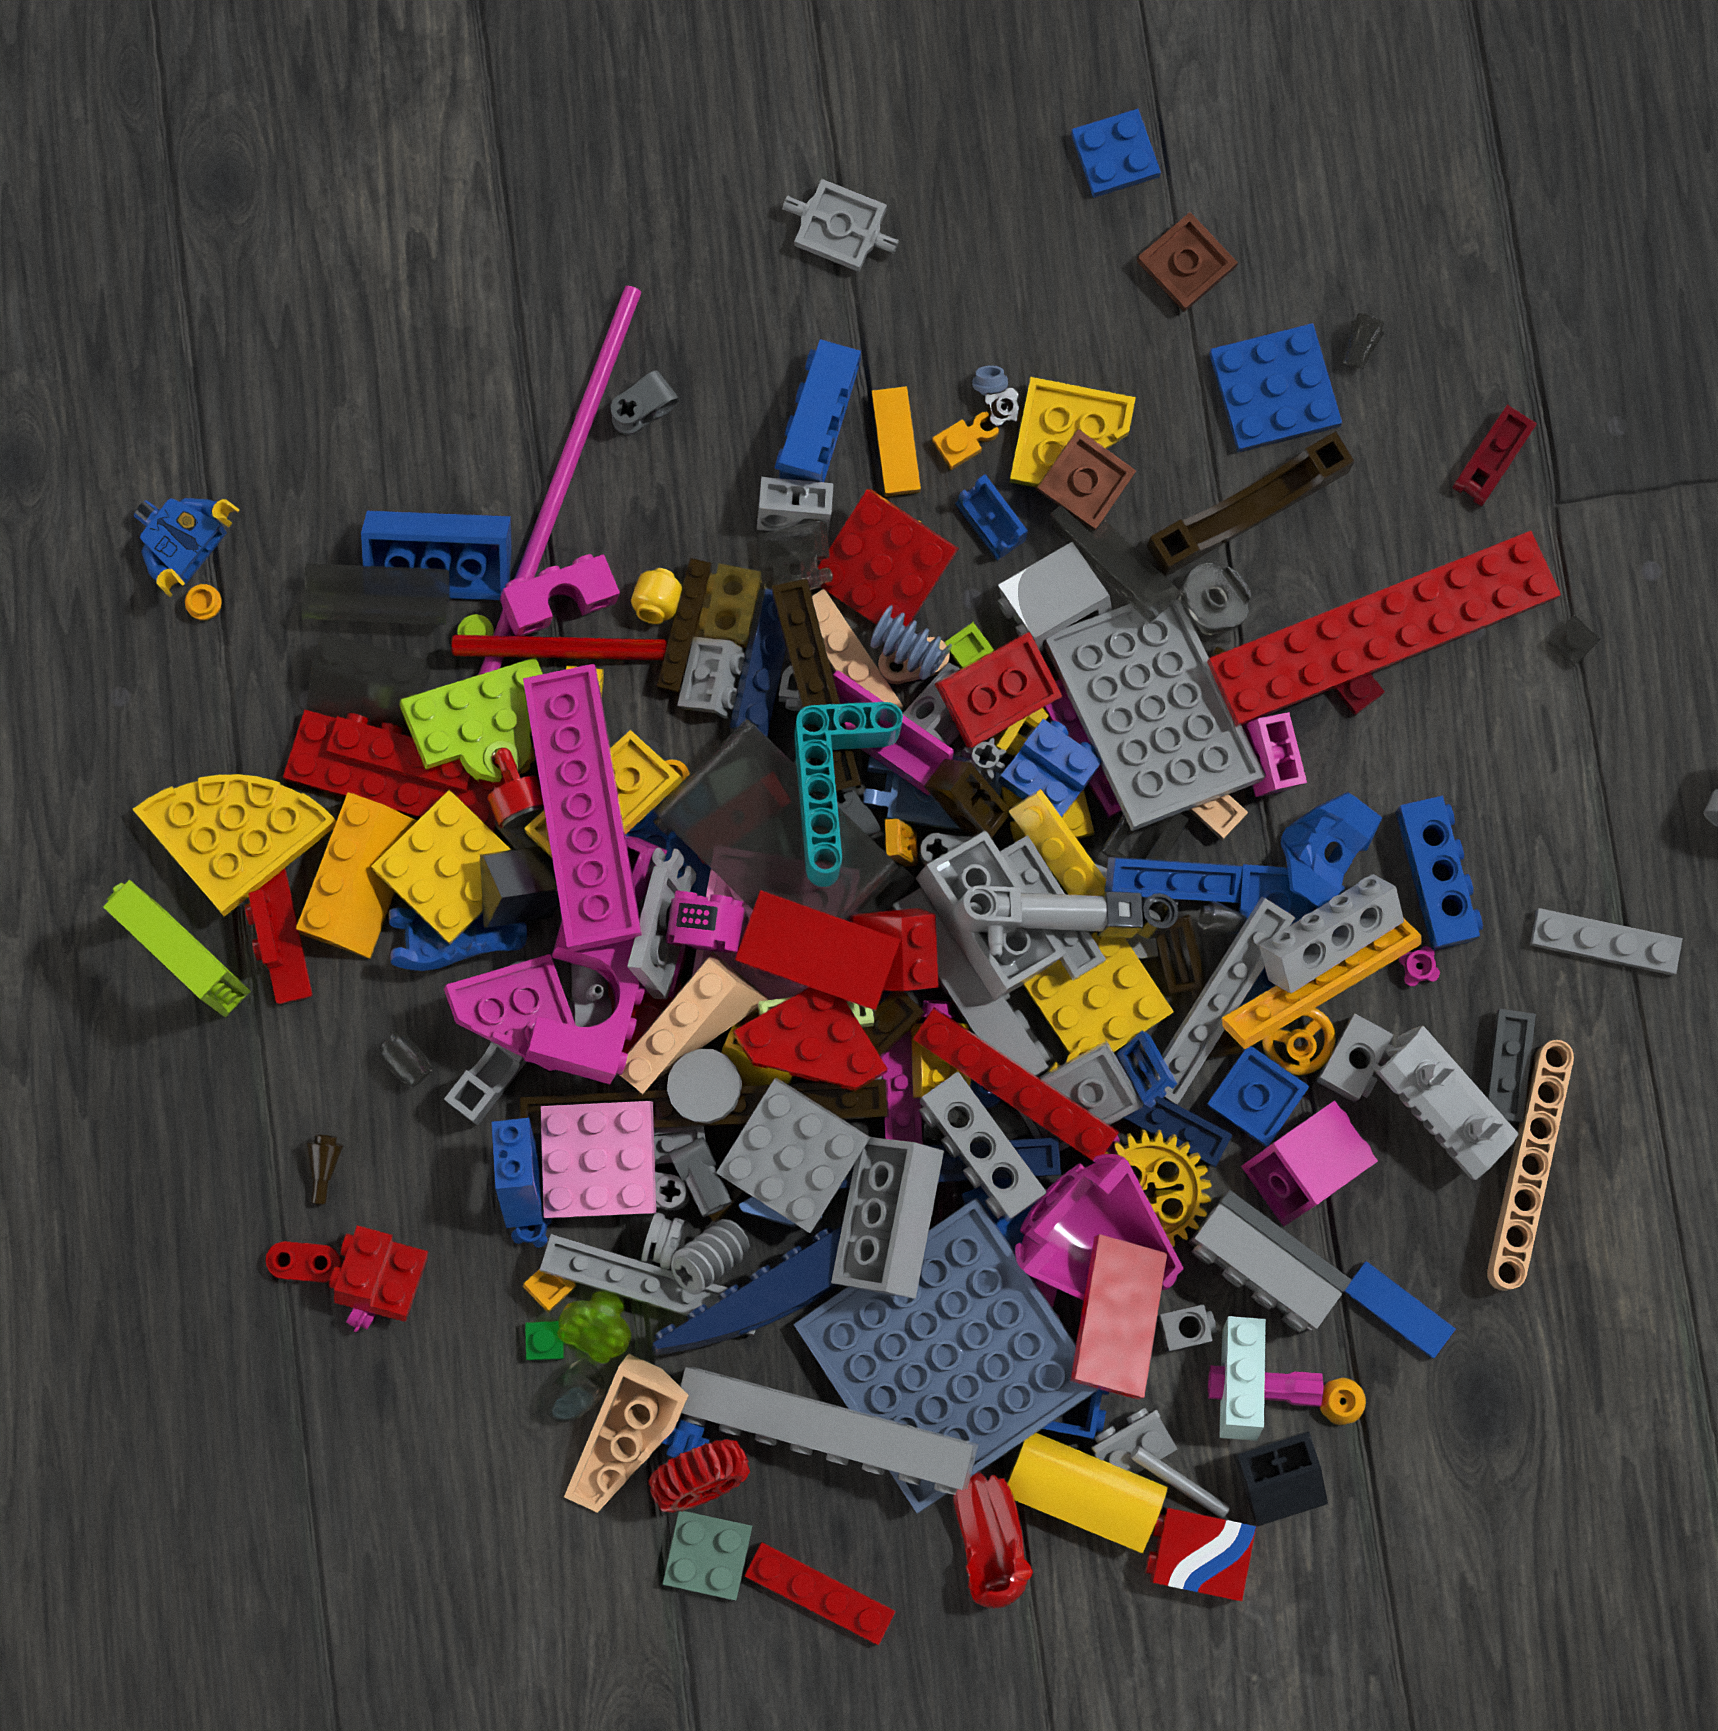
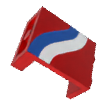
[1145,1507,1256,1601]

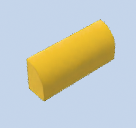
[1007,1433,1168,1553]

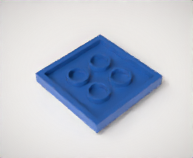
[1209,323,1342,453]

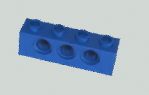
[1395,795,1483,951]

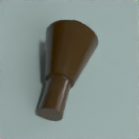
[307,1134,344,1204]

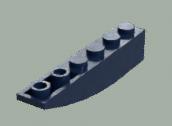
[652,1226,842,1356]

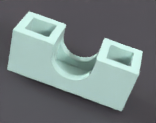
[1220,1316,1266,1441]

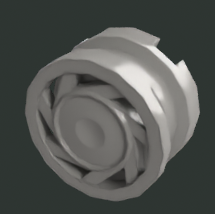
[641,1212,684,1270]

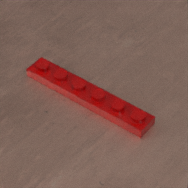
[913,1007,1118,1160]

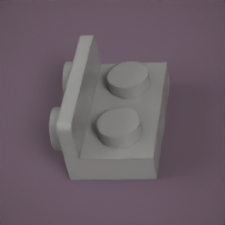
[677,637,746,719]
[1090,1407,1177,1474]

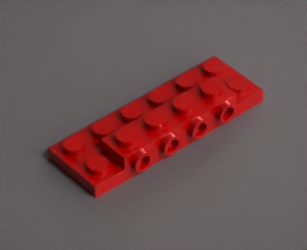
[283,709,496,833]

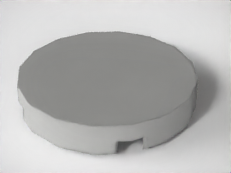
[667,1049,742,1124]

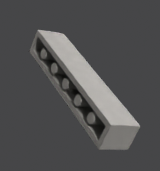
[892,887,1050,1077]

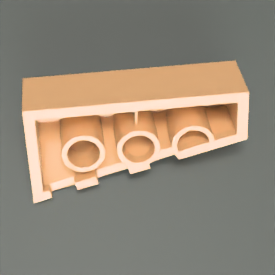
[620,952,769,1094]

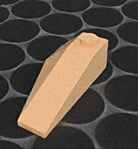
[564,1353,689,1513]

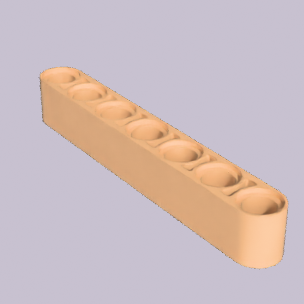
[1487,1040,1574,1291]

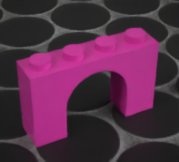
[524,920,645,1084]

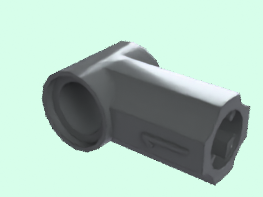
[669,1137,732,1217]

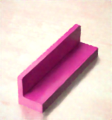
[832,670,954,796]

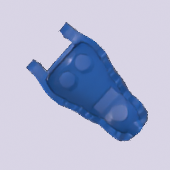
[389,908,527,971]

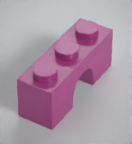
[500,554,620,636]

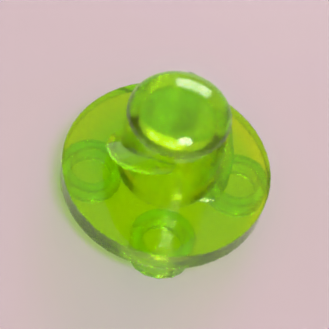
[557,1291,631,1363]

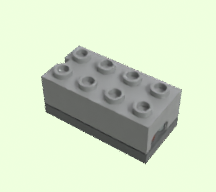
[1188,1190,1352,1333]

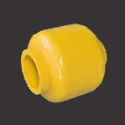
[631,568,682,624]

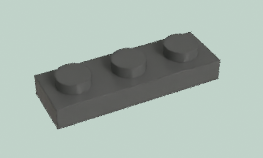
[1487,1008,1536,1124]

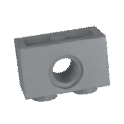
[1316,1013,1394,1103]

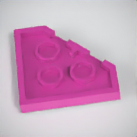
[444,954,576,1071]

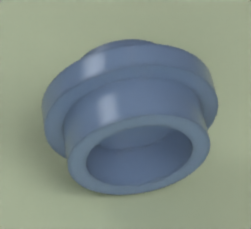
[972,366,1008,396]

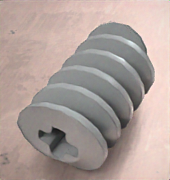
[671,1219,750,1295]

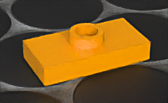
[885,818,918,867]

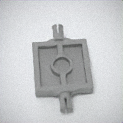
[782,179,899,272]

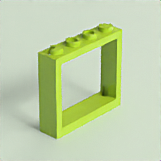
[103,879,251,1018]

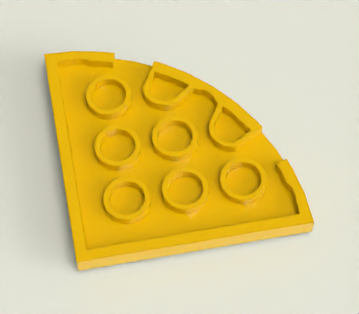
[133,774,337,917]

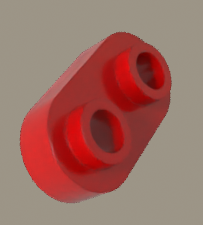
[266,1241,342,1283]

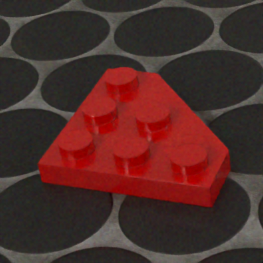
[733,987,888,1091]

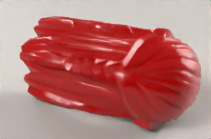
[953,1472,1033,1609]

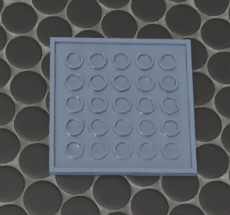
[794,1198,1099,1513]

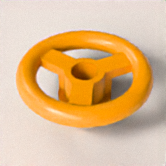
[1262,1008,1336,1075]

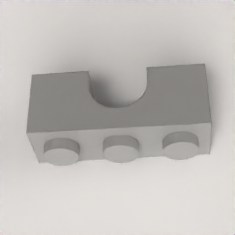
[444,1041,527,1126]

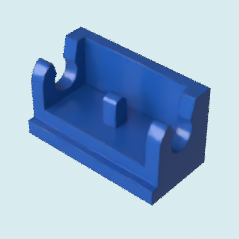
[955,474,1028,561]

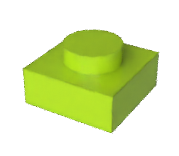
[944,622,994,668]

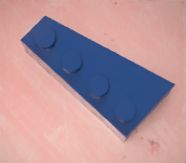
[775,339,861,482]

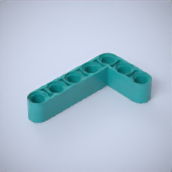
[794,702,903,887]

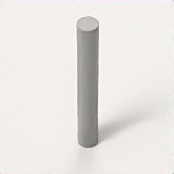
[1130,1446,1230,1519]

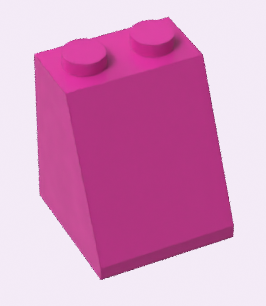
[1241,1100,1378,1226]

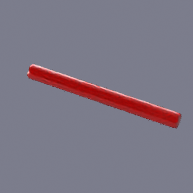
[451,635,667,660]

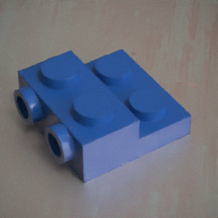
[998,719,1102,818]

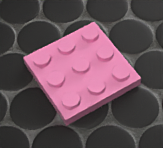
[541,1101,656,1218]

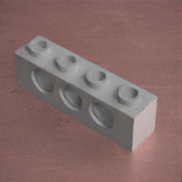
[1259,874,1404,994]
[919,1072,1047,1222]

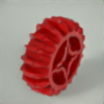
[648,1439,750,1513]

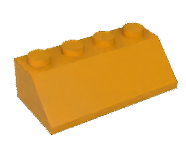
[296,792,417,959]

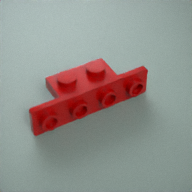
[245,867,313,1004]

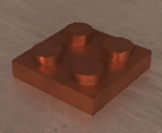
[1137,212,1238,312]
[1036,429,1136,531]

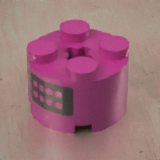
[666,891,745,953]

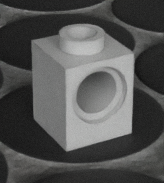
[1157,1304,1217,1352]

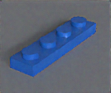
[1105,857,1243,903]

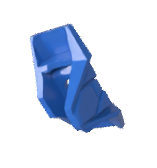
[1280,792,1382,909]

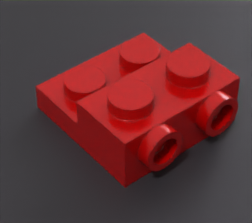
[329,1225,428,1322]

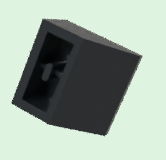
[1233,1431,1328,1527]

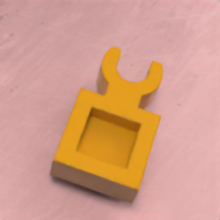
[932,411,999,470]
[523,1269,576,1313]

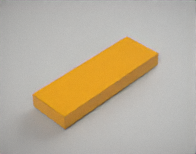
[872,386,921,497]

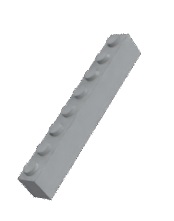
[681,1367,979,1495]

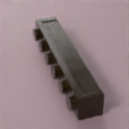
[657,558,713,696]

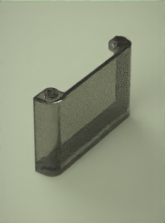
[652,719,901,922]

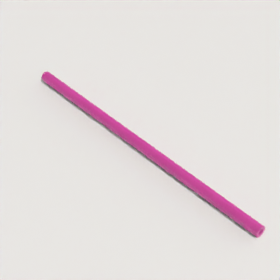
[478,286,642,675]

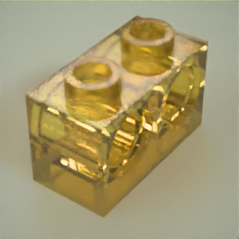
[699,563,762,649]

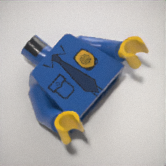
[134,498,240,597]

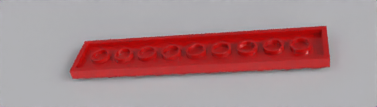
[1207,531,1561,727]

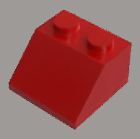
[850,908,938,991]

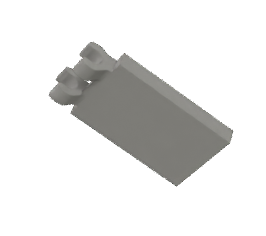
[627,848,696,1000]

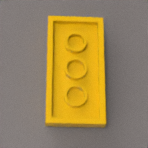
[524,730,682,857]

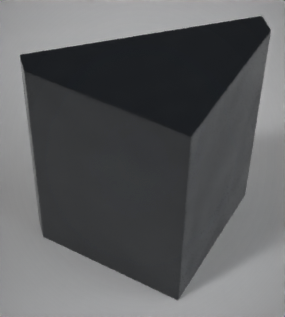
[480,846,560,928]

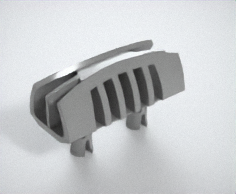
[1371,1025,1519,1180]

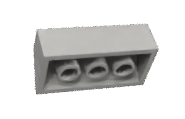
[916,831,1066,1001]
[831,1137,944,1299]

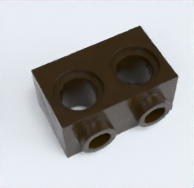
[924,759,1010,838]

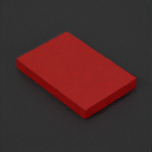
[935,632,1062,748]

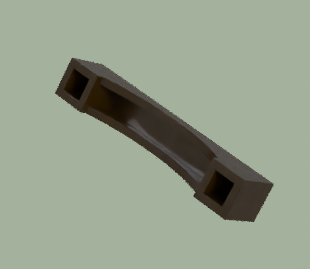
[1147,431,1355,577]

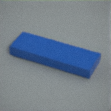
[1344,1261,1456,1359]

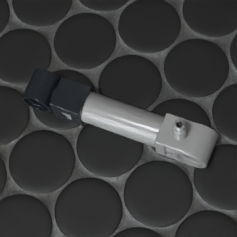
[954,885,1178,957]

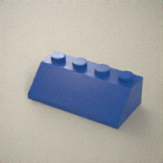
[361,511,512,600]

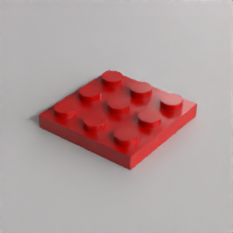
[810,489,959,626]

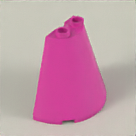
[1015,1154,1184,1301]

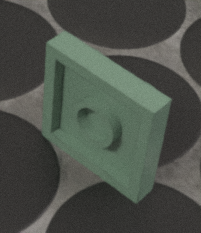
[663,1511,753,1601]

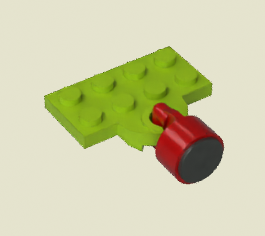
[399,658,544,830]

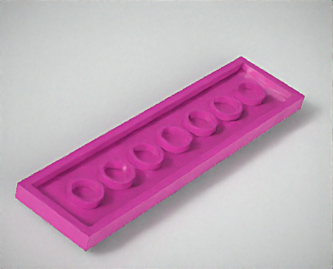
[523,664,642,952]

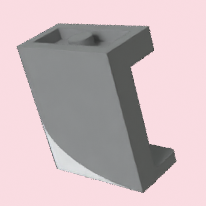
[997,542,1112,652]

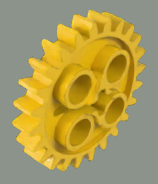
[1105,1130,1211,1247]

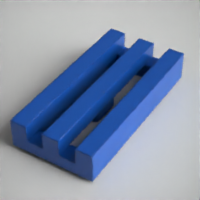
[1116,1030,1177,1108]

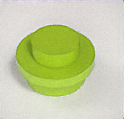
[458,614,494,636]

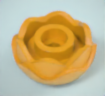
[1319,1378,1366,1425]

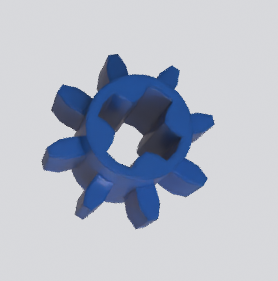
[662,1419,709,1458]

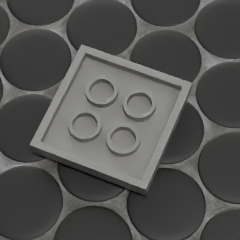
[716,1077,871,1233]

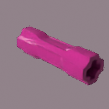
[1207,1365,1323,1407]

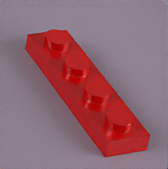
[745,1542,896,1645]

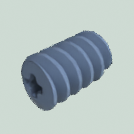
[870,605,952,680]

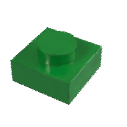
[525,1321,565,1360]

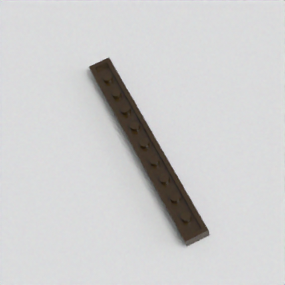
[520,1079,889,1135]

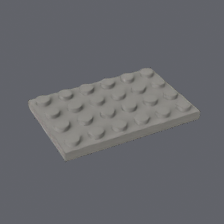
[1043,587,1266,831]

